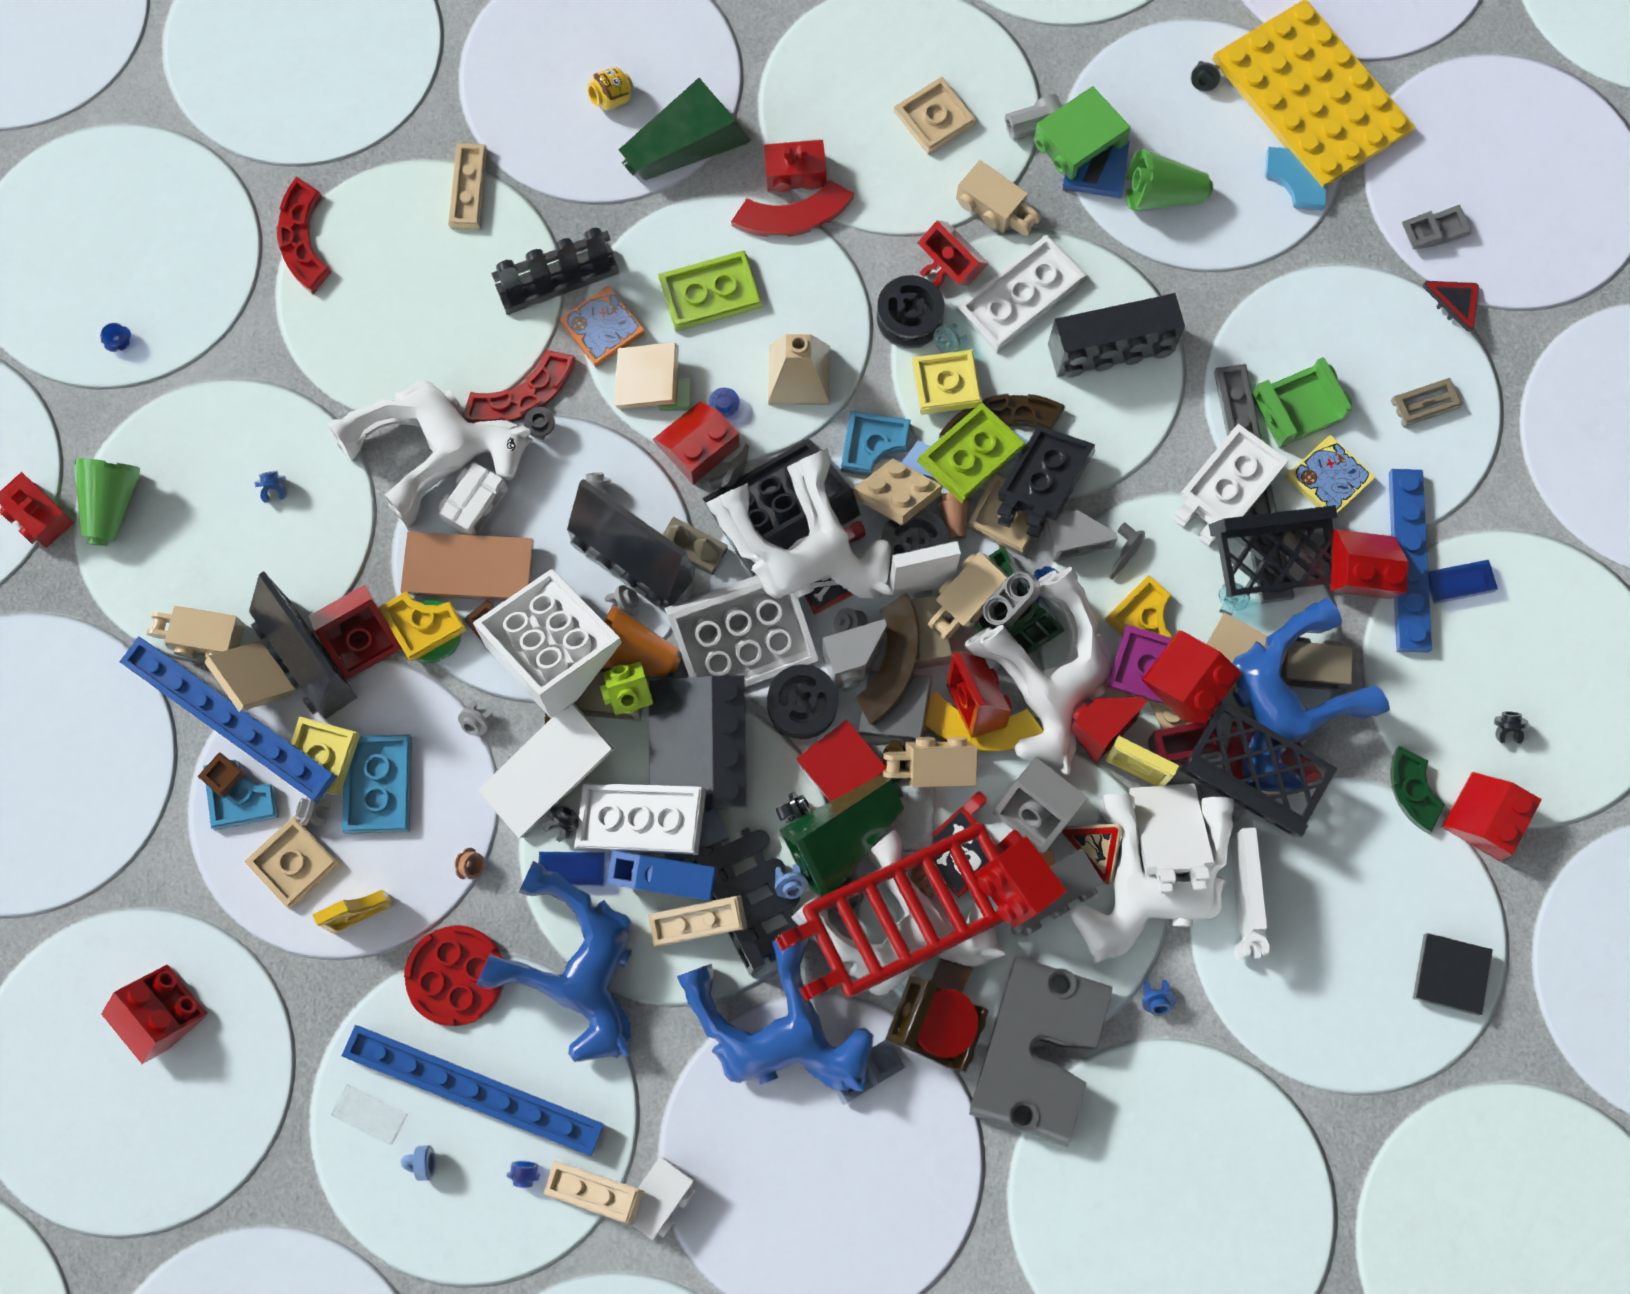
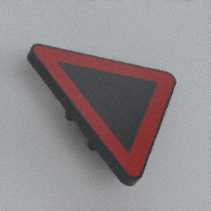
[1422,281,1479,332]

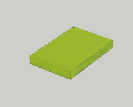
[658,250,762,332]
[917,403,1027,504]

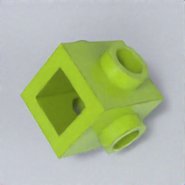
[600,661,653,715]

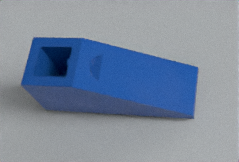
[607,851,717,901]

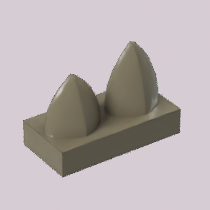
[662,517,728,575]

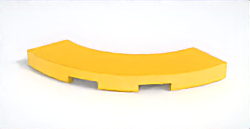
[925,691,1043,753]

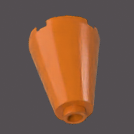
[602,605,681,678]

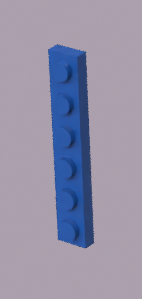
[1388,469,1432,653]

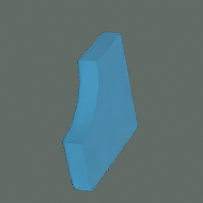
[1265,147,1326,210]
[841,411,911,476]
[203,759,279,830]

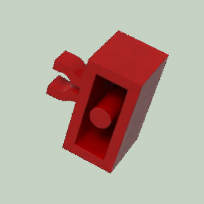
[764,139,827,193]
[917,220,989,288]
[0,472,74,548]

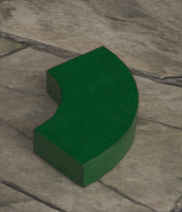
[1390,746,1445,834]

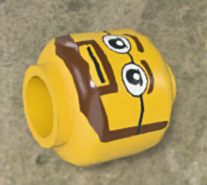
[587,67,633,111]

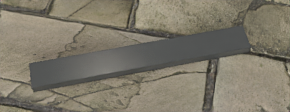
[1214,364,1294,604]

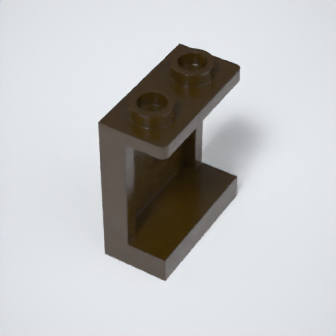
[885,976,989,1073]

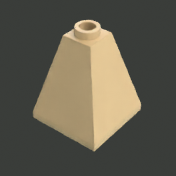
[768,334,830,405]

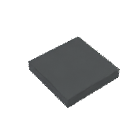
[858,670,933,740]

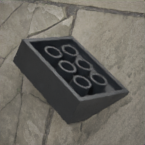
[703,438,861,576]
[567,479,693,608]
[249,571,358,719]
[649,675,747,809]

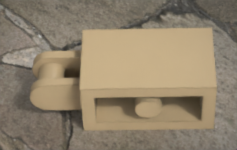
[956,160,1041,236]
[928,552,1009,641]
[146,605,245,659]
[883,736,977,787]

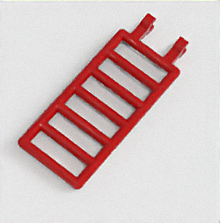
[775,823,1005,1001]

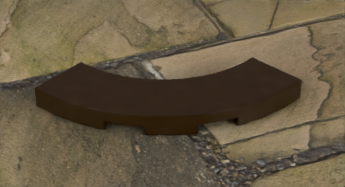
[939,394,1066,439]
[855,593,920,726]

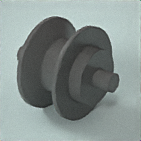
[834,608,868,634]

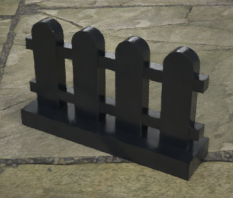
[491,227,620,315]
[690,827,809,976]

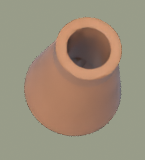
[938,493,969,539]

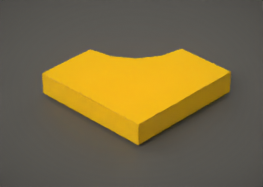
[1105,575,1173,638]
[378,591,467,662]
[312,890,393,934]

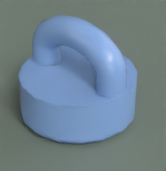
[400,1145,436,1181]

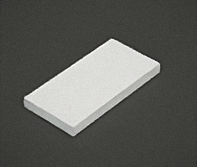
[956,234,1087,353]
[477,703,615,838]
[574,783,706,855]

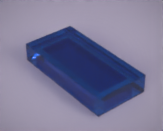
[1428,559,1498,604]
[538,852,606,887]

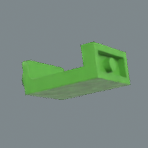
[1034,86,1131,180]
[1252,357,1352,448]

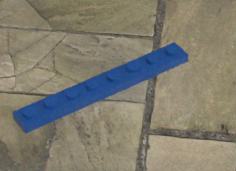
[119,636,337,803]
[341,1024,605,1157]

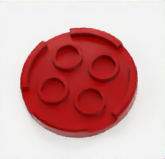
[404,925,504,1027]

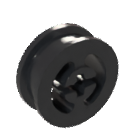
[876,275,945,348]
[881,509,950,573]
[767,664,838,740]

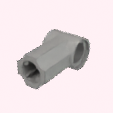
[1005,94,1062,141]

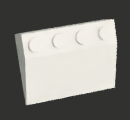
[473,569,622,718]
[664,575,819,687]

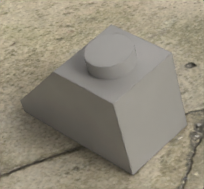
[1044,509,1118,561]

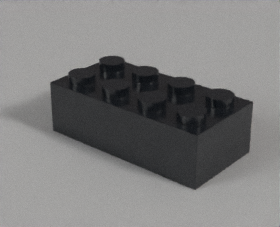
[1048,293,1185,378]

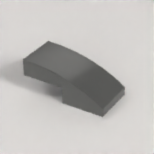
[1402,204,1471,250]

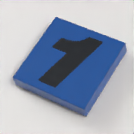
[1062,140,1130,198]

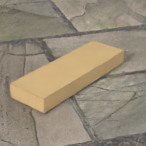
[448,143,488,230]
[648,895,747,947]
[543,1160,644,1225]

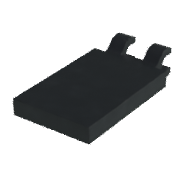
[997,425,1095,538]

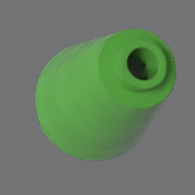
[1125,149,1213,211]
[74,458,140,546]

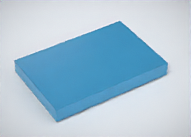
[342,734,412,834]

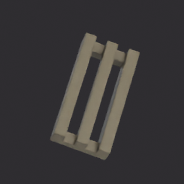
[1391,378,1463,427]

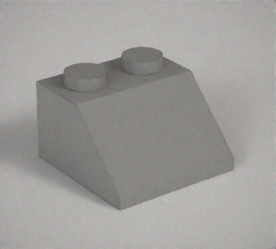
[822,619,887,691]
[992,757,1088,853]

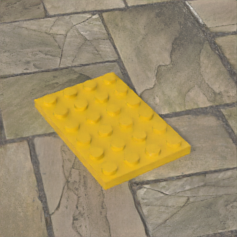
[1212,0,1415,187]

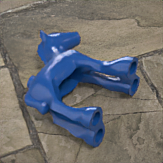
[1232,598,1390,794]
[476,860,633,1062]
[677,939,874,1092]

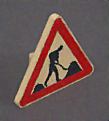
[1062,824,1122,885]

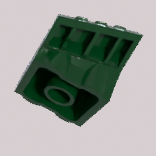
[955,546,1065,655]

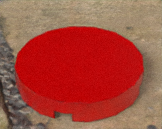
[917,989,978,1058]

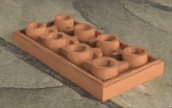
[400,532,534,601]

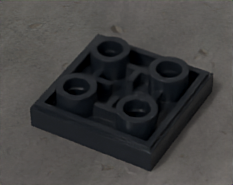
[1413,933,1493,1016]

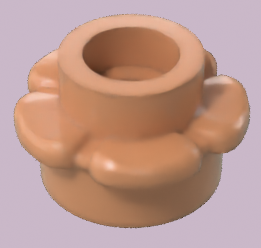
[454,848,485,880]

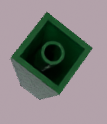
[618,77,751,180]
[779,775,904,896]

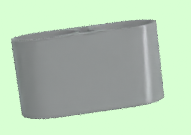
[983,572,1041,627]

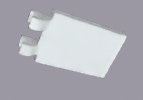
[1173,424,1289,546]
[889,541,961,599]
[1129,783,1214,894]
[1229,828,1270,960]

